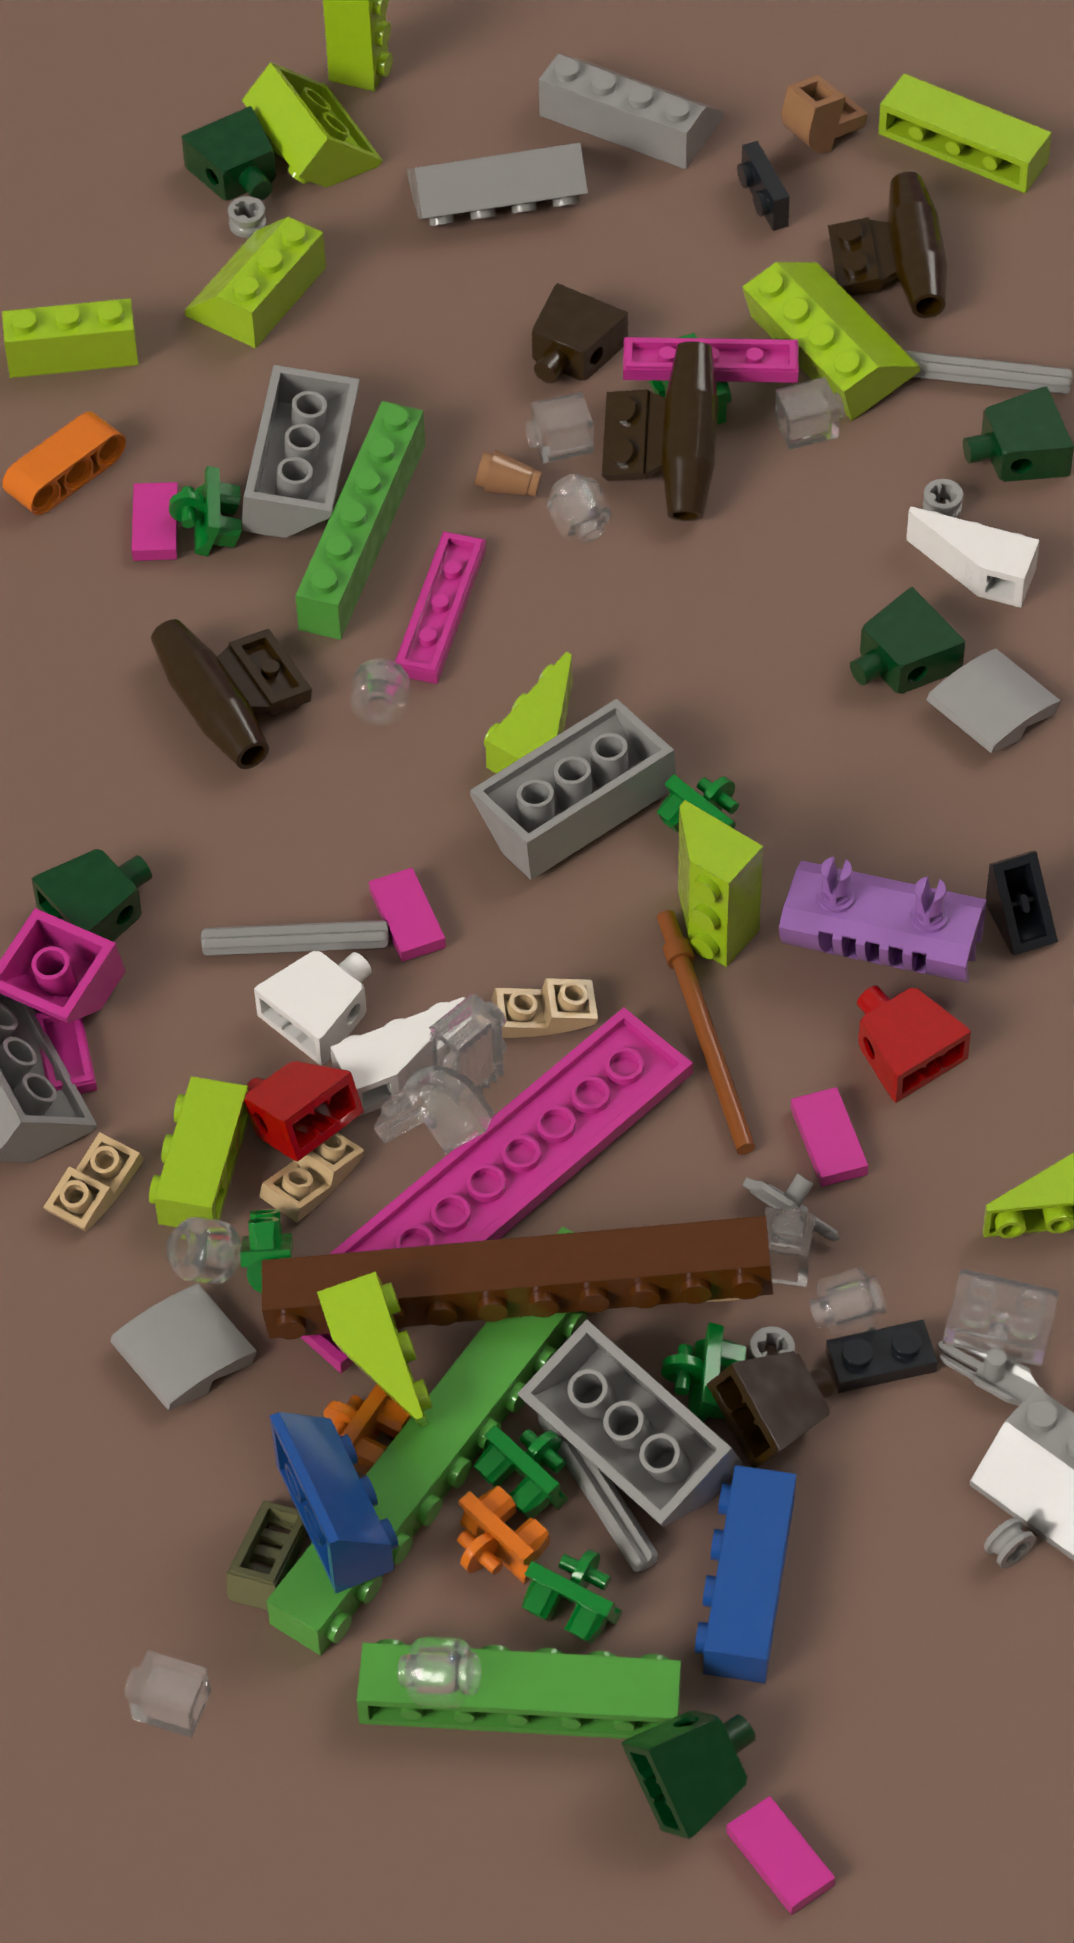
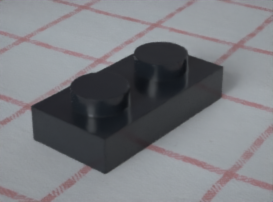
[737,141,790,231]
[826,1319,938,1393]

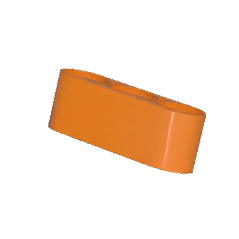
[2,411,126,515]

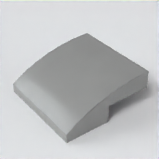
[926,648,1061,753]
[110,1284,257,1410]

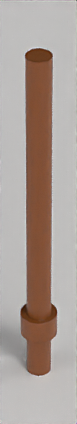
[657,910,755,1155]

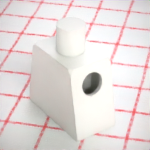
[254,951,372,1066]

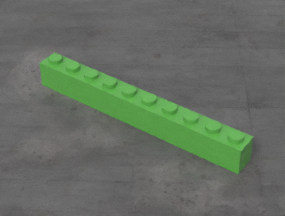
[266,1226,588,1656]

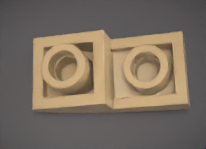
[491,978,598,1038]
[43,1132,144,1232]
[259,1132,365,1223]

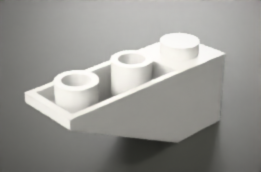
[906,506,1040,608]
[330,997,468,1116]

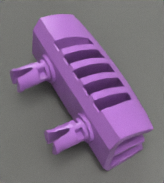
[779,857,987,983]

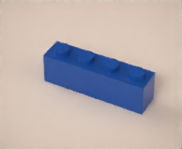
[694,1465,797,1684]

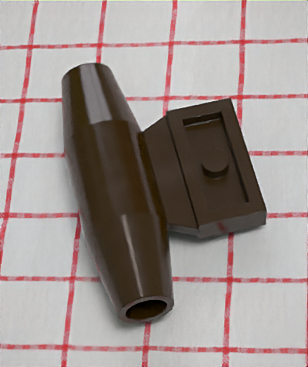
[828,171,947,318]
[602,341,718,521]
[151,619,312,769]

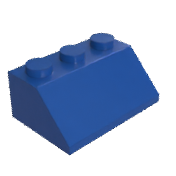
[269,1412,398,1593]

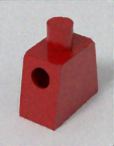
[857,985,971,1103]
[244,1061,364,1162]

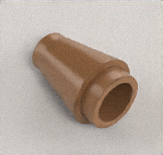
[475,450,542,497]

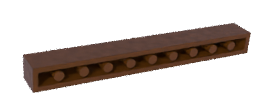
[262,1216,773,1340]

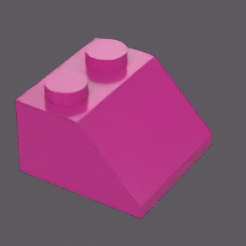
[0,908,126,1023]

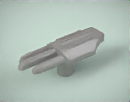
[742,1173,841,1241]
[938,1336,1044,1406]

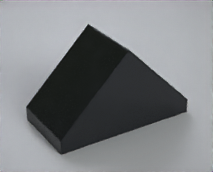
[986,850,1058,955]

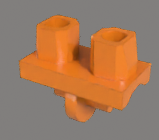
[323,1384,411,1475]
[457,1486,550,1585]

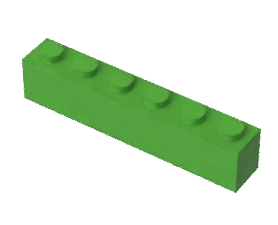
[295,401,426,640]
[357,1639,681,1739]

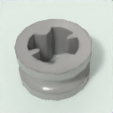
[228,196,267,238]
[922,479,963,518]
[748,1326,795,1359]
[984,1517,1036,1569]

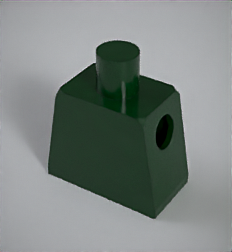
[181,106,276,201]
[963,386,1074,482]
[850,587,965,694]
[31,849,152,941]
[621,1710,756,1839]

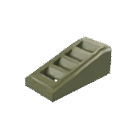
[226,1500,307,1611]

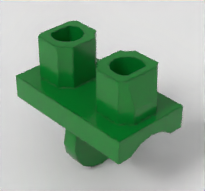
[169,466,241,556]
[656,774,739,833]
[240,1209,293,1294]
[661,1322,746,1423]
[474,1425,569,1519]
[522,1549,623,1645]

